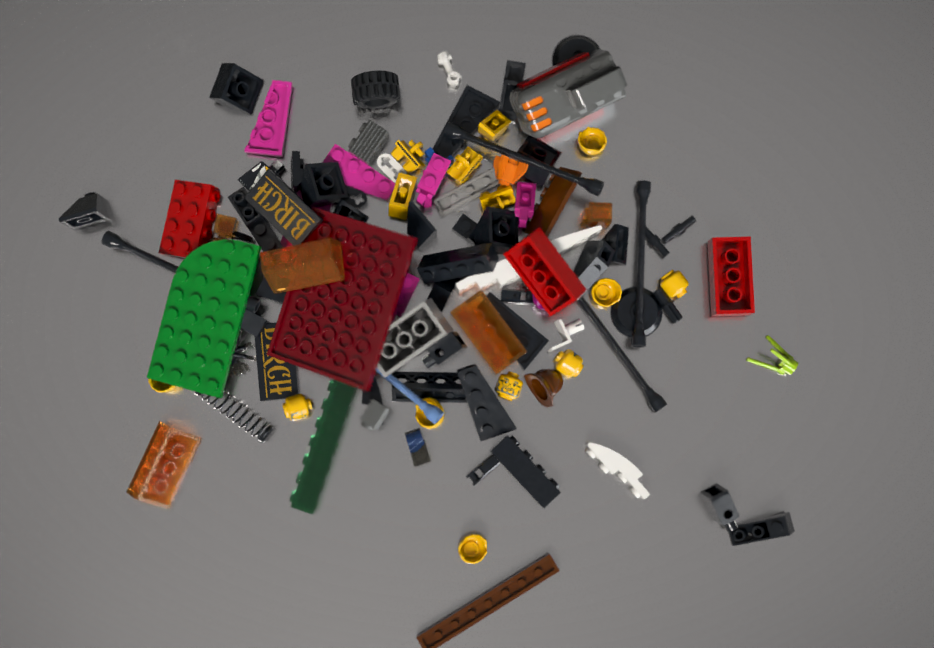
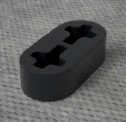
[338,186,368,209]

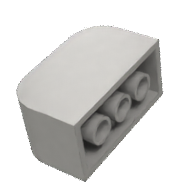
[377,298,453,378]

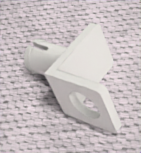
[547,318,584,353]

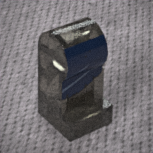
[405,428,431,467]

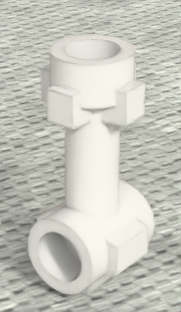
[437,51,461,87]

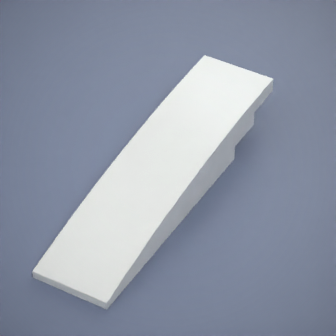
[455,225,603,295]

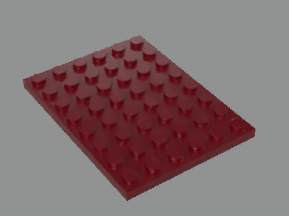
[267,207,418,391]

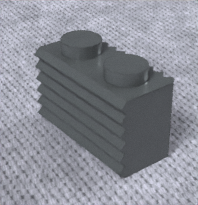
[348,120,389,166]
[360,400,390,431]

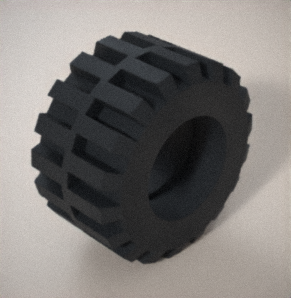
[351,70,400,109]

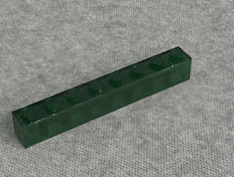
[289,379,357,515]

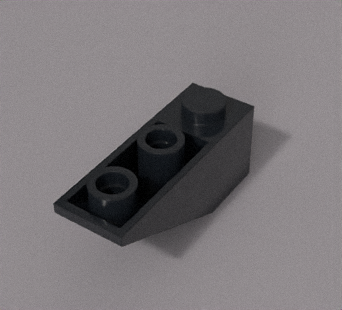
[574,240,615,300]
[729,512,795,546]

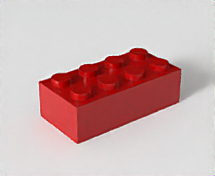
[707,236,755,317]

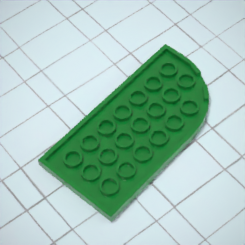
[147,239,262,398]

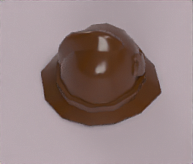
[524,369,563,408]

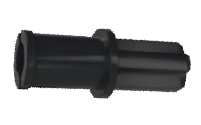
[652,287,682,323]

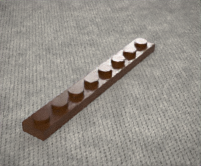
[416,554,560,648]

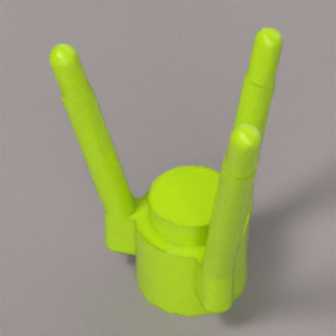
[747,335,798,375]

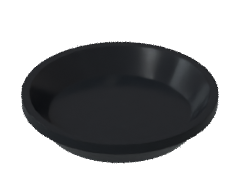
[552,35,601,66]
[610,287,663,338]

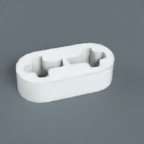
[377,153,407,183]

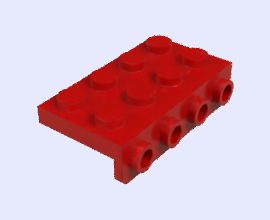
[159,180,220,258]

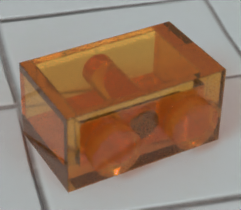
[581,202,612,229]

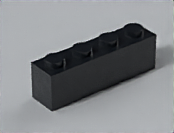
[417,242,499,284]
[490,435,561,508]

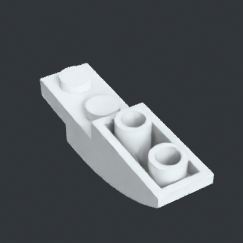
[585,442,650,499]

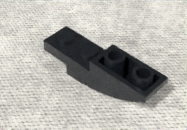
[228,187,285,260]

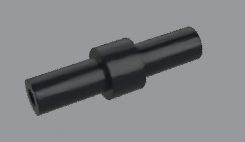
[662,216,696,244]
[645,226,670,257]

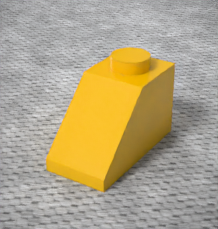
[478,110,511,143]
[388,173,417,220]

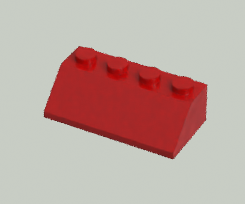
[503,227,587,316]

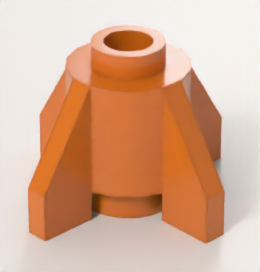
[493,154,529,187]

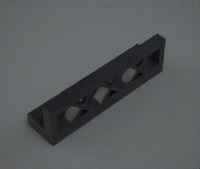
[392,372,468,403]

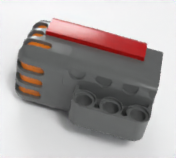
[509,49,627,138]

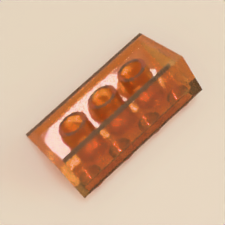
[260,238,345,294]
[450,290,527,376]
[126,421,202,510]

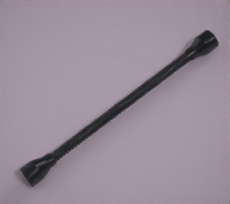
[444,122,604,197]
[630,180,651,348]
[101,230,261,314]
[577,296,667,412]

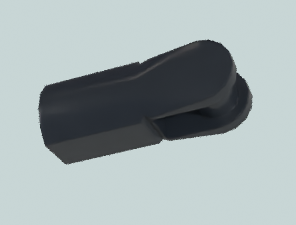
[501,288,534,305]
[466,454,500,486]

